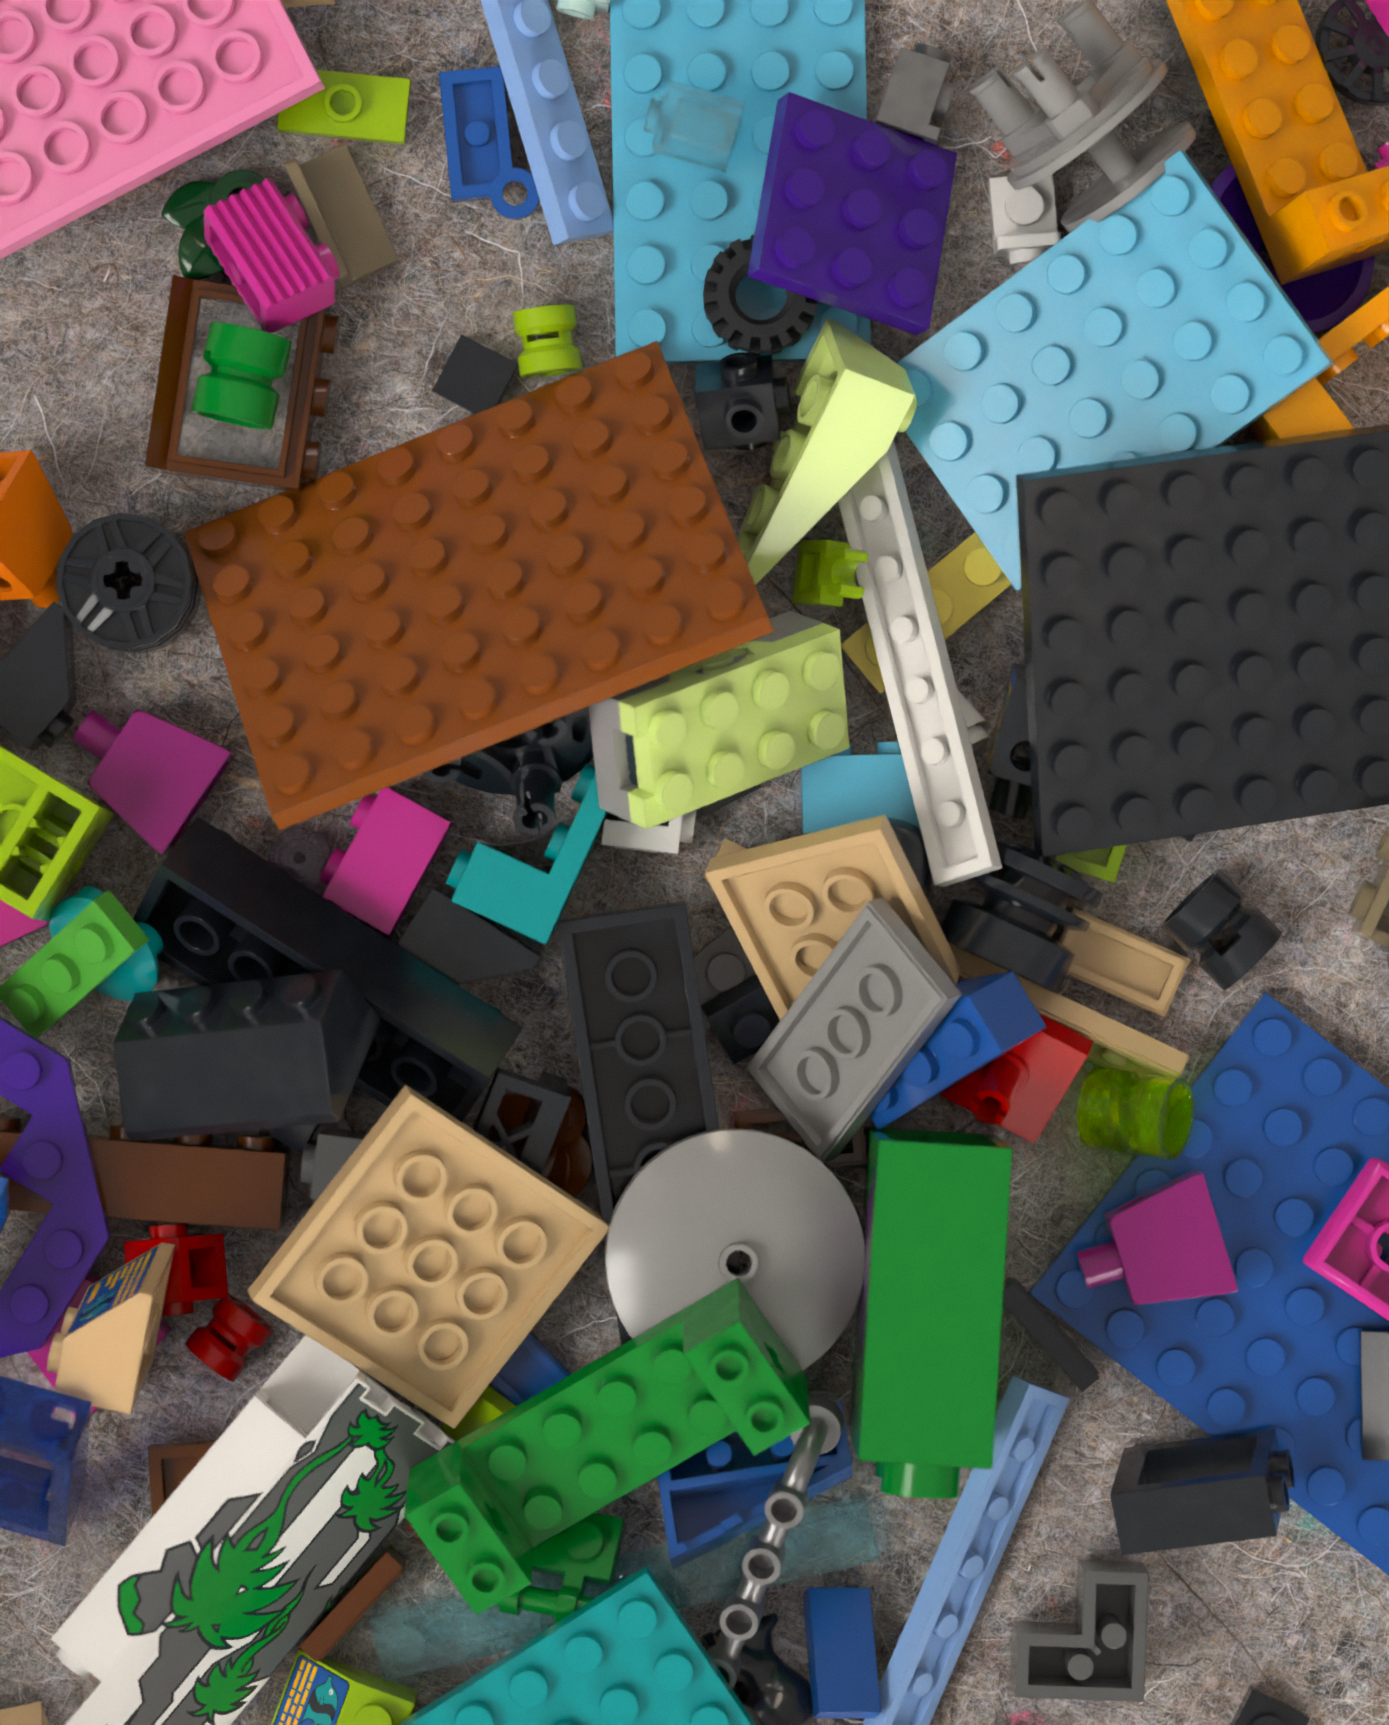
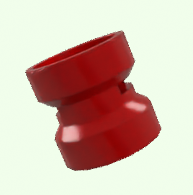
[185,1293,274,1382]

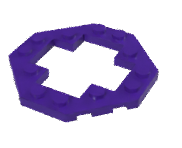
[0,1016,112,1358]

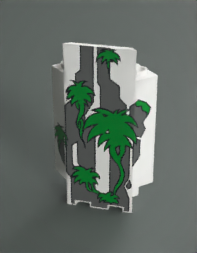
[51,1335,456,1725]

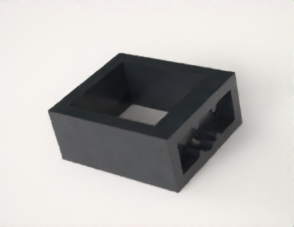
[1110,1429,1295,1555]

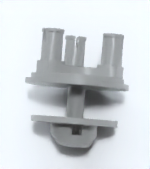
[969,0,1197,233]

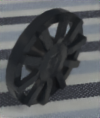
[1315,0,1389,106]

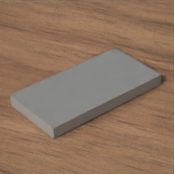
[746,897,962,1163]

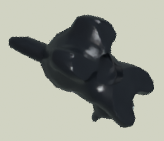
[701,1613,865,1725]

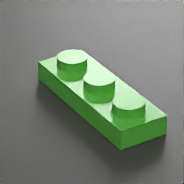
[0,890,150,1039]

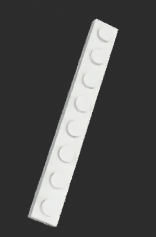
[838,439,1002,887]

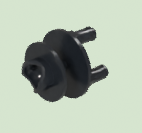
[423,707,594,836]

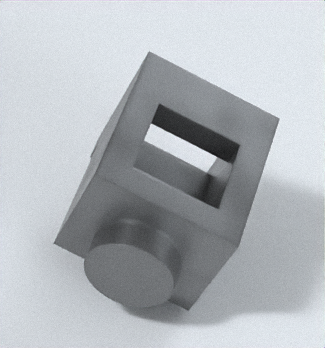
[875,43,956,145]

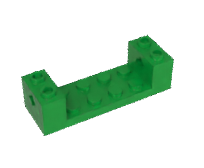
[404,1278,810,1615]

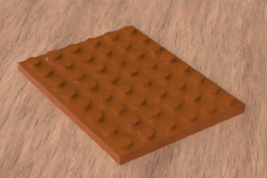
[184,341,774,830]

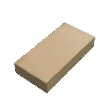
[1057,907,1190,1018]

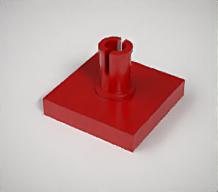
[940,1013,1093,1144]

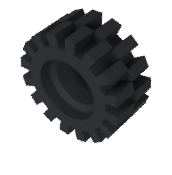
[703,235,818,356]

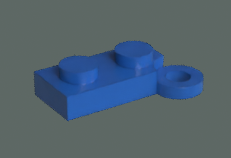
[439,66,540,220]

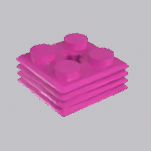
[1303,1157,1389,1321]

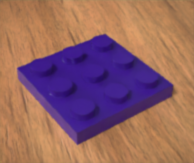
[747,92,957,335]

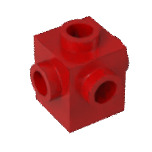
[123,1223,228,1316]

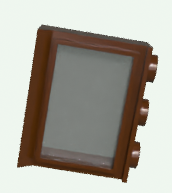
[145,275,340,491]

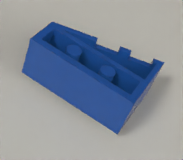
[869,971,1047,1130]
[657,1401,853,1570]

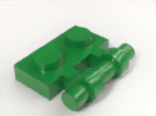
[495,1513,626,1623]

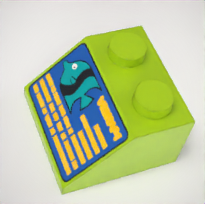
[271,1647,419,1725]

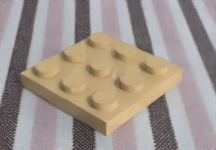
[705,814,961,1021]

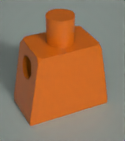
[0,450,72,608]

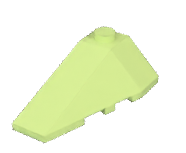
[737,318,917,585]

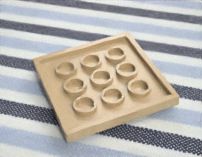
[247,1085,609,1429]

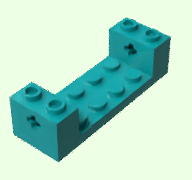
[446,763,608,944]

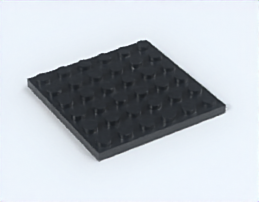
[1016,424,1389,857]

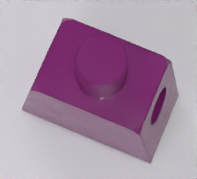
[72,709,236,854]
[1076,1169,1239,1305]

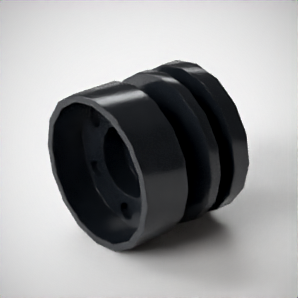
[56,513,202,654]
[940,842,1104,993]

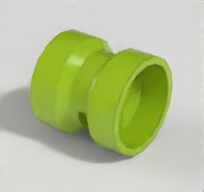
[512,304,583,378]

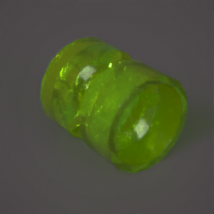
[1077,1066,1194,1160]

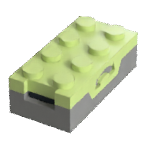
[588,611,850,829]

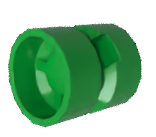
[191,322,292,431]

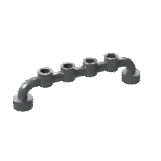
[706,1397,844,1689]

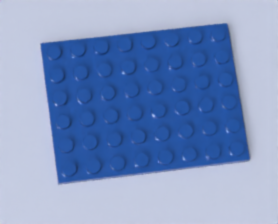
[1028,992,1389,1576]

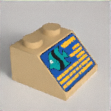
[47,1242,175,1414]

